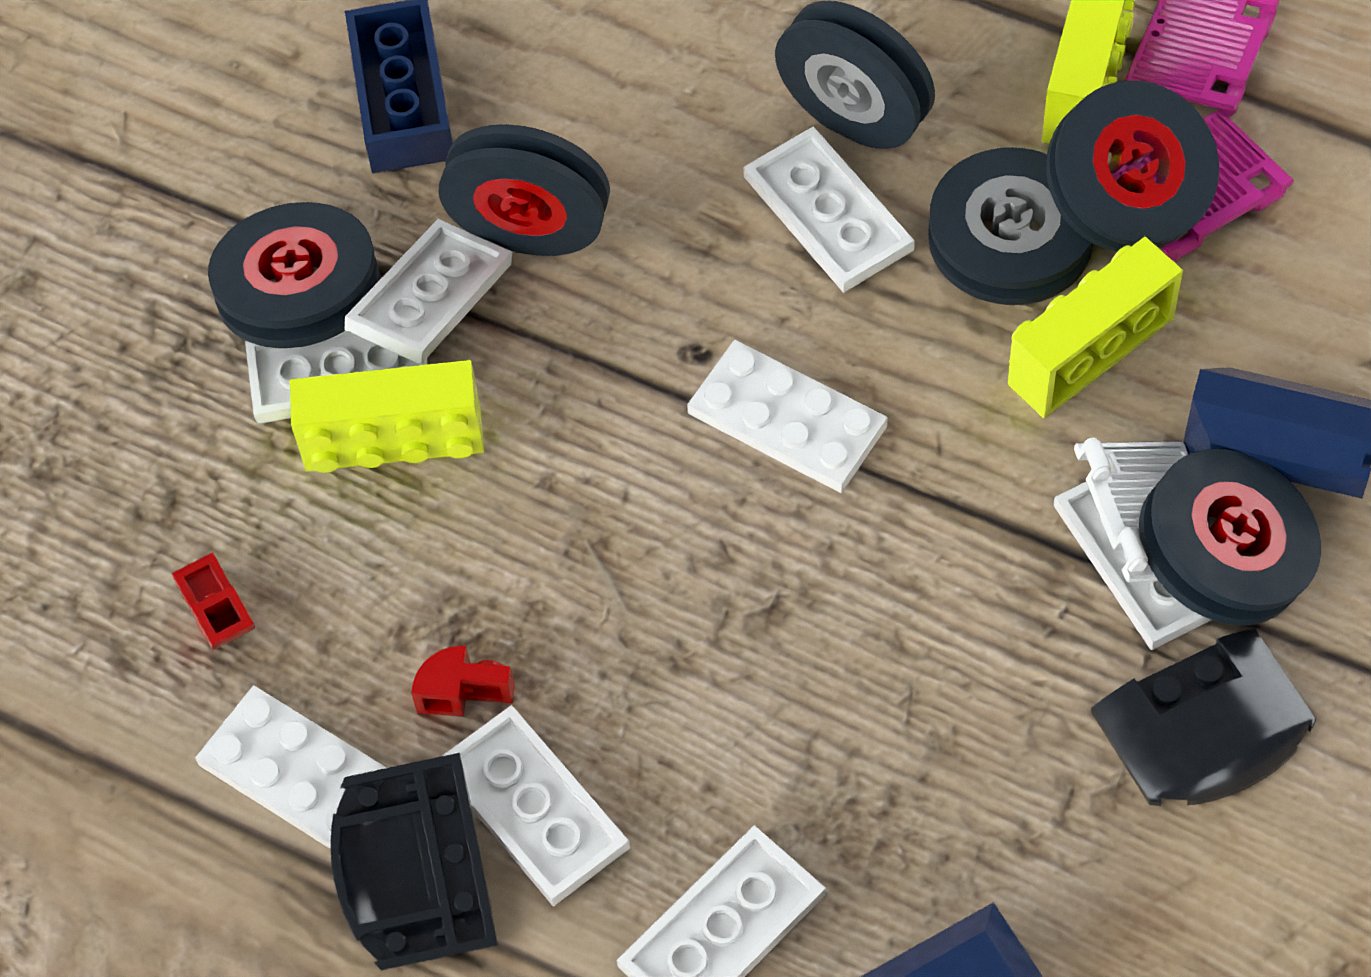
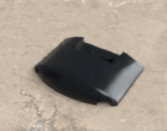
[1091,629,1316,806]
[330,753,498,971]

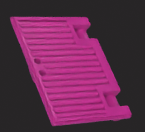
[1124,0,1280,116]
[1112,109,1294,261]

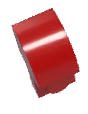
[171,552,255,651]
[411,646,515,717]

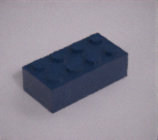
[345,0,453,174]

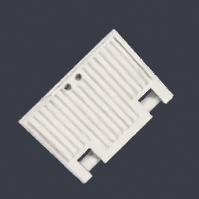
[1074,438,1216,582]

